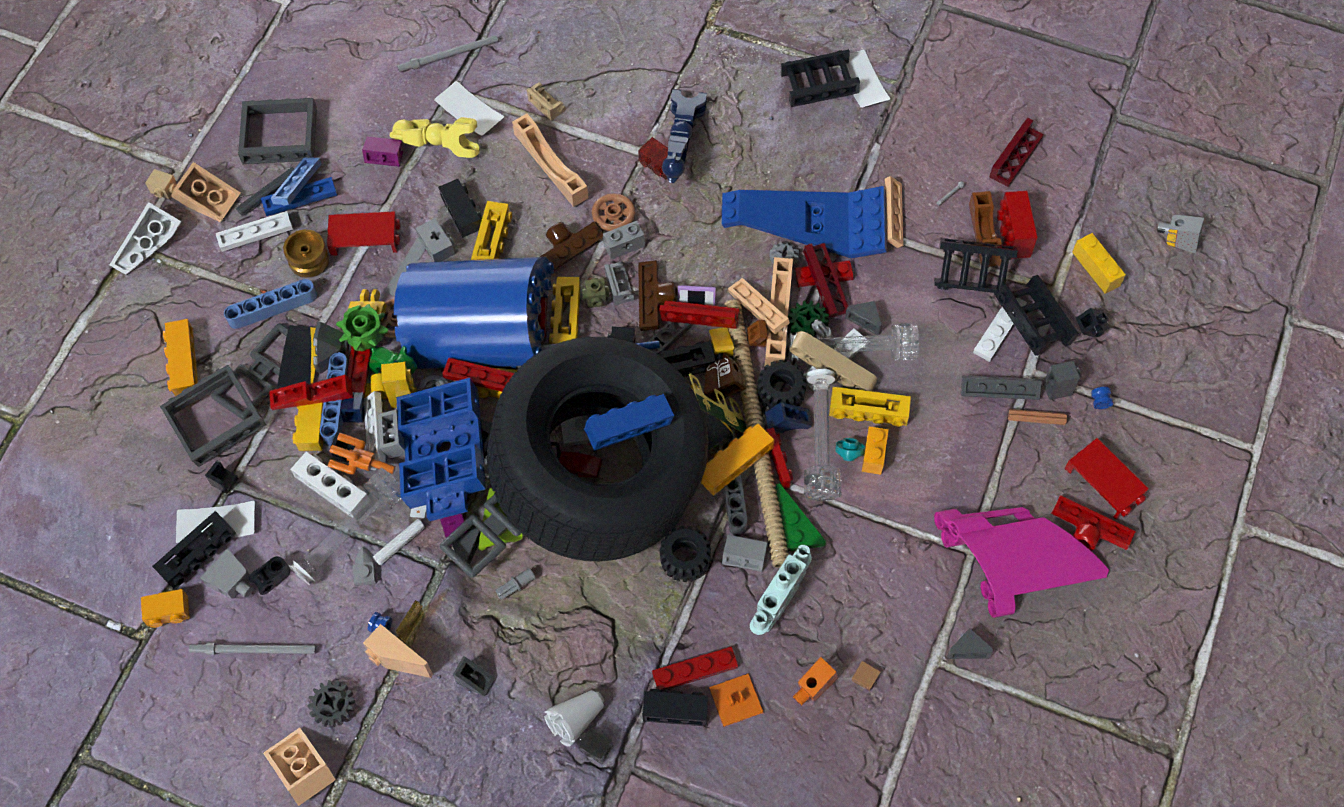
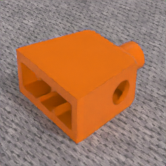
[793,657,838,706]

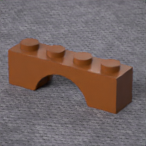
[969,191,1002,267]

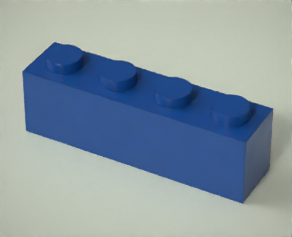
[584,394,674,451]

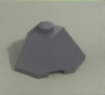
[313,321,349,374]

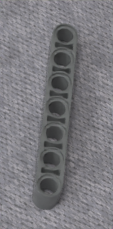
[717,405,747,536]

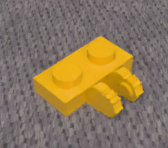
[347,289,387,321]

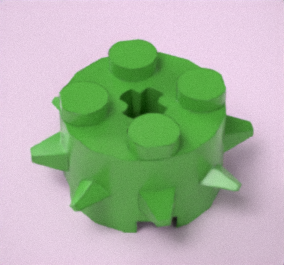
[336,304,388,351]

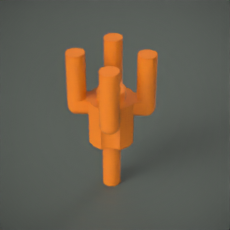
[328,433,396,475]

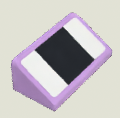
[677,286,716,306]

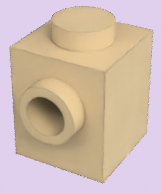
[145,169,177,200]

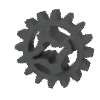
[307,680,355,727]

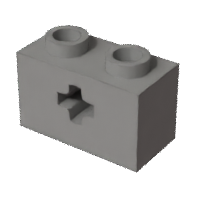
[416,218,455,262]
[603,221,645,260]
[378,410,405,459]

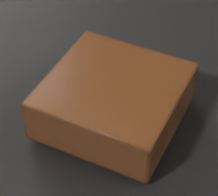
[851,661,880,691]

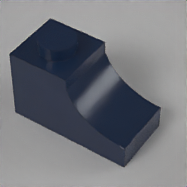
[765,402,813,433]

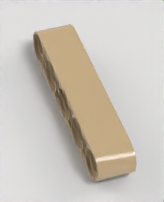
[790,331,877,391]

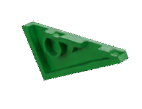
[775,484,826,552]

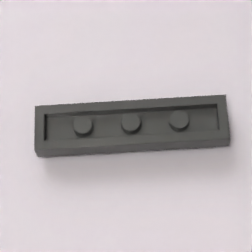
[961,375,1042,400]

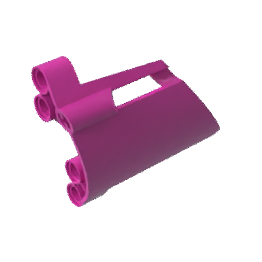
[934,507,1109,618]

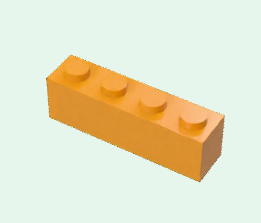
[163,319,198,396]
[701,424,774,496]

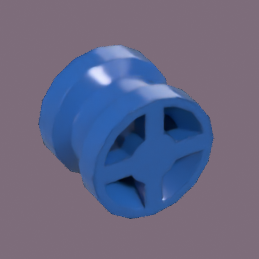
[1091,387,1113,409]
[368,612,392,633]

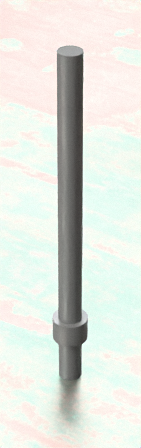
[397,35,498,72]
[189,642,316,655]

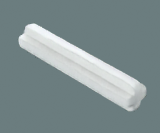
[373,519,425,565]

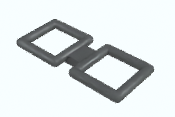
[211,323,288,420]
[439,495,521,578]

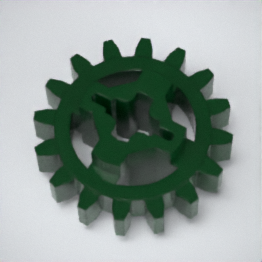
[788,300,829,337]

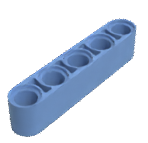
[224,279,317,329]
[320,352,349,446]

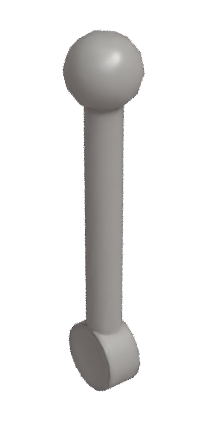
[936,181,965,206]

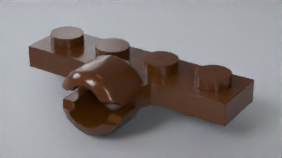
[540,222,603,270]
[638,260,678,331]

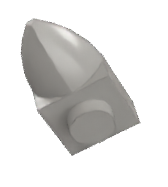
[353,547,376,587]

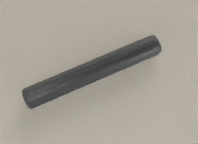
[236,167,294,216]

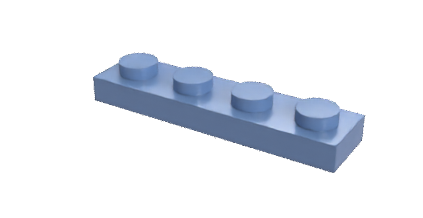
[271,157,322,206]

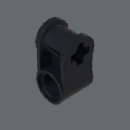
[248,556,290,595]

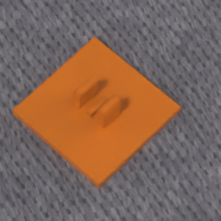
[709,674,763,727]

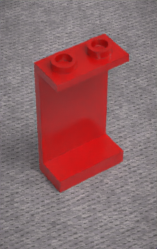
[327,211,401,256]
[1064,438,1149,520]

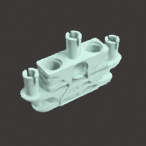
[750,545,812,635]

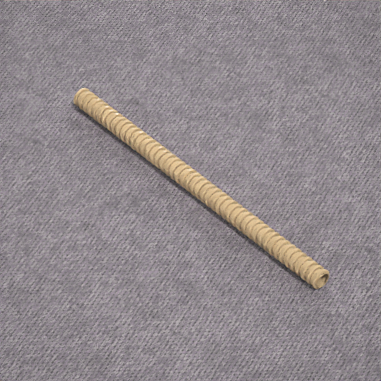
[724,299,789,568]

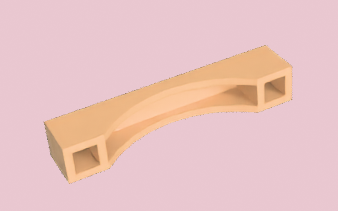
[512,113,588,207]
[765,257,793,366]

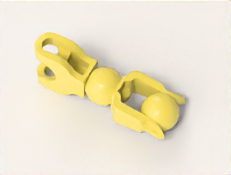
[390,117,480,158]

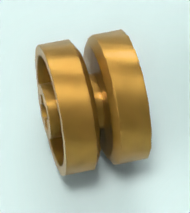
[283,229,330,278]

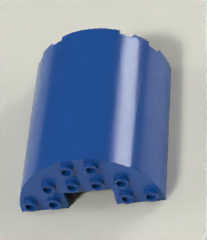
[394,257,554,369]

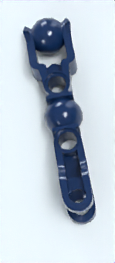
[662,89,707,183]

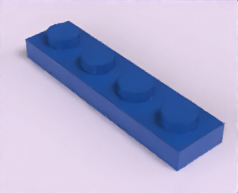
[261,177,337,216]

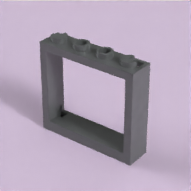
[238,98,317,164]
[160,365,266,467]

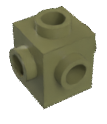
[582,278,609,308]

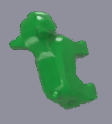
[369,346,418,374]

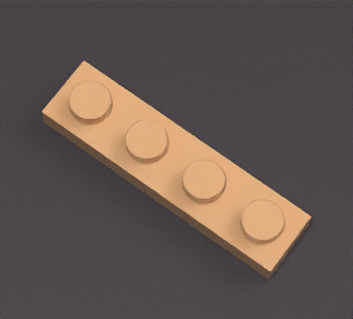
[885,176,903,248]
[728,278,790,334]

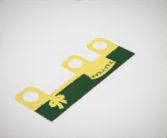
[689,374,747,433]

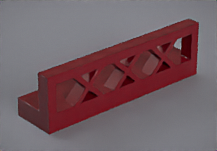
[989,117,1044,187]
[803,243,848,320]

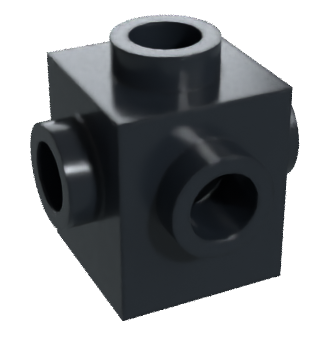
[1076,308,1110,338]

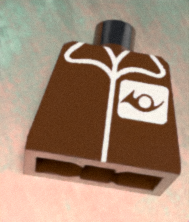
[704,353,746,402]

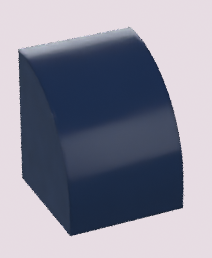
[340,392,364,423]

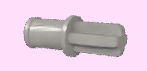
[812,319,837,347]
[496,568,536,600]

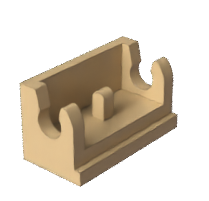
[527,82,566,121]

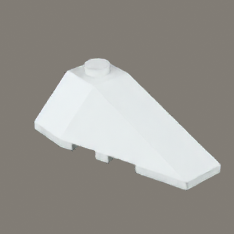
[109,202,181,275]

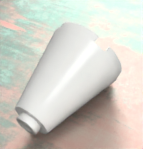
[544,690,604,746]

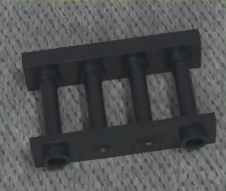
[781,49,860,107]
[934,238,1018,296]
[995,275,1079,356]

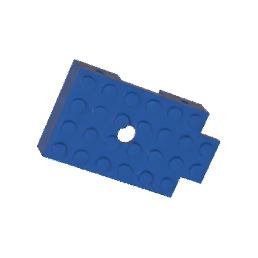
[396,378,486,521]

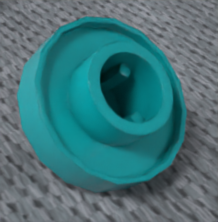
[835,438,865,461]

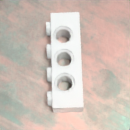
[290,452,370,520]

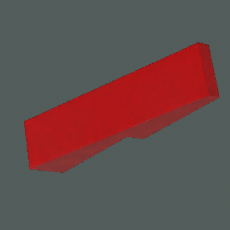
[269,375,353,410]

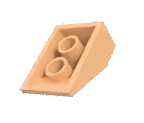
[171,162,241,222]
[363,624,433,678]
[263,728,336,806]

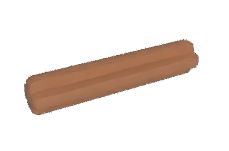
[1008,409,1067,425]

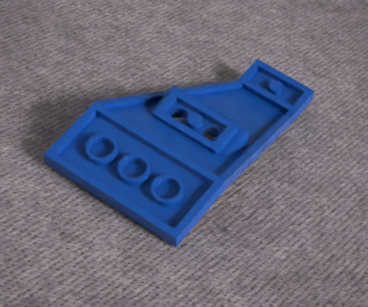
[722,186,887,258]

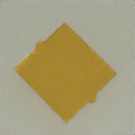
[396,600,424,643]

